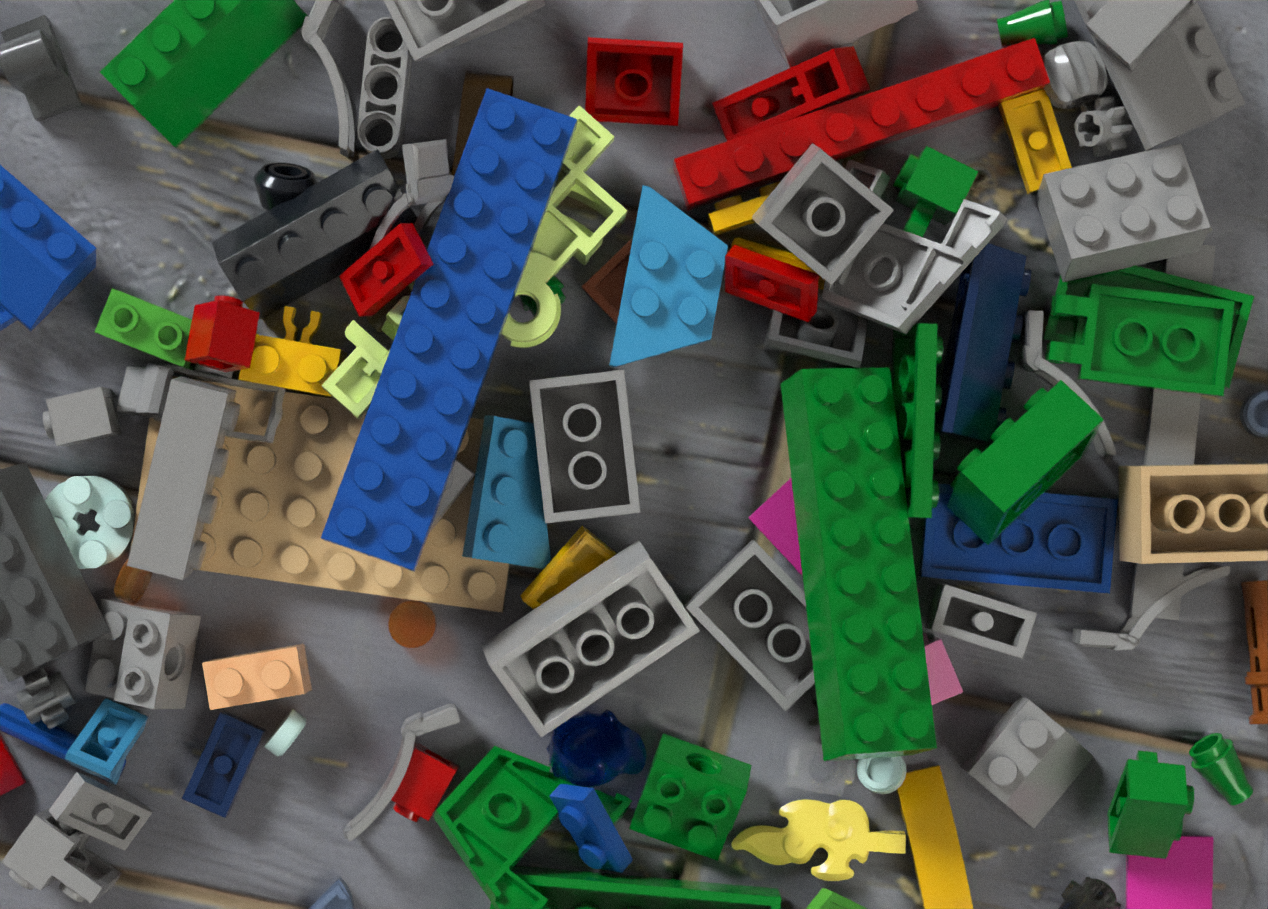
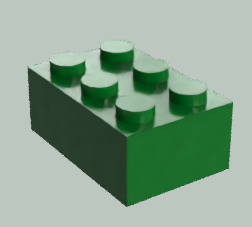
[947,380,1104,545]

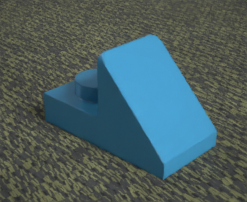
[65,698,148,785]

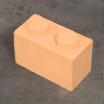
[202,644,312,710]

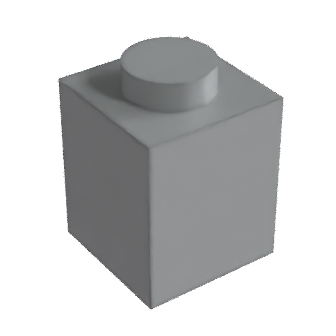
[43,387,121,447]

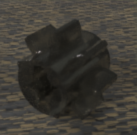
[1058,877,1121,909]

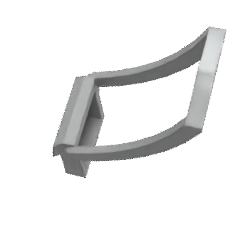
[301,0,355,158]
[369,139,455,250]
[1018,310,1116,459]
[116,363,286,443]
[1072,565,1230,651]
[343,703,460,841]

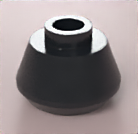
[254,163,318,210]

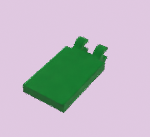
[1045,284,1235,397]

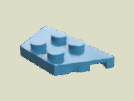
[609,185,728,367]

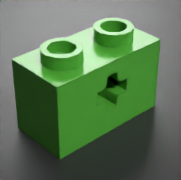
[94,288,195,370]

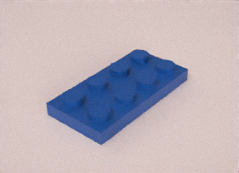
[919,483,1118,594]

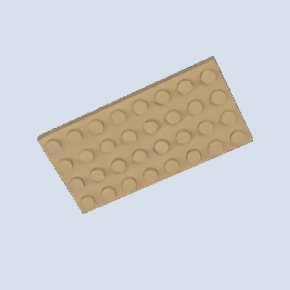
[130,376,510,613]

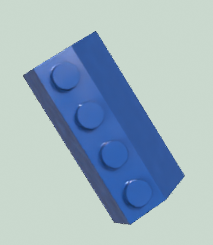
[0,165,96,331]

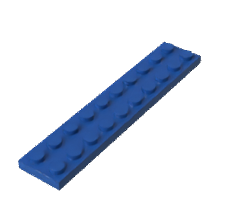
[321,88,577,572]

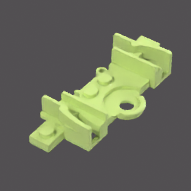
[321,106,627,420]

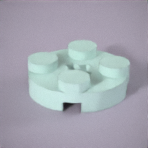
[45,476,135,569]

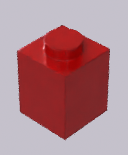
[185,295,260,372]
[391,743,460,822]

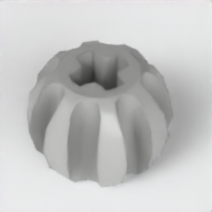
[1041,41,1109,109]

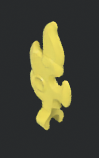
[731,799,906,881]

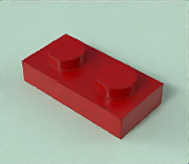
[339,223,434,317]
[725,245,819,322]

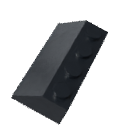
[212,149,418,320]

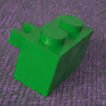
[893,146,978,237]
[1107,750,1194,859]

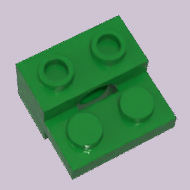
[629,733,752,861]

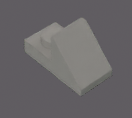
[49,772,153,851]

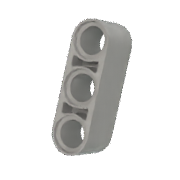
[357,16,413,159]

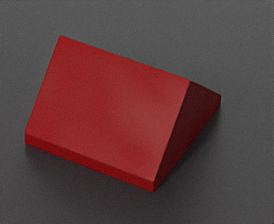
[585,37,683,126]

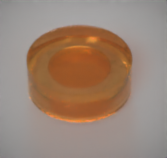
[114,560,152,605]
[388,600,437,648]

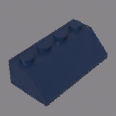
[934,243,1032,444]

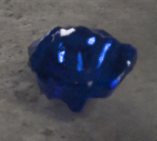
[546,709,647,788]

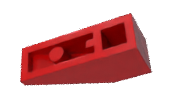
[712,46,870,141]

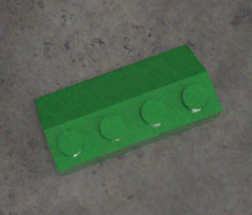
[100,0,309,148]

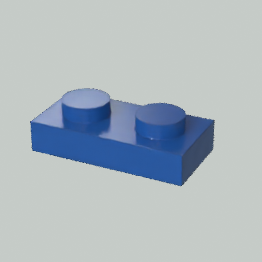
[549,783,633,873]

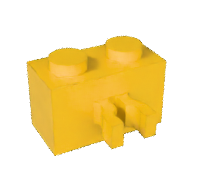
[238,306,347,398]

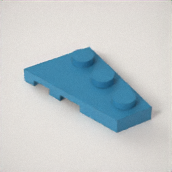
[462,415,551,569]

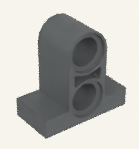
[0,15,82,122]

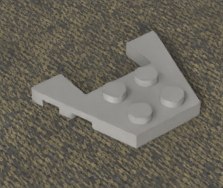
[822,159,1007,334]

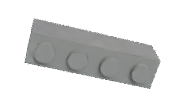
[127,376,240,580]

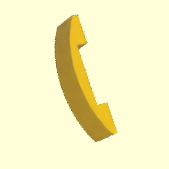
[896,765,973,909]

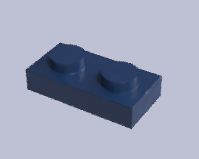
[182,710,266,818]

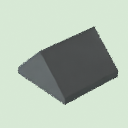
[763,288,868,368]

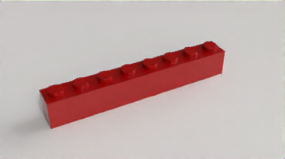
[673,38,1050,211]

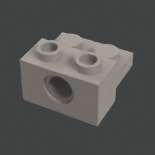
[85,599,201,710]
[1,807,123,903]

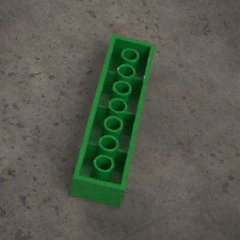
[781,367,937,762]

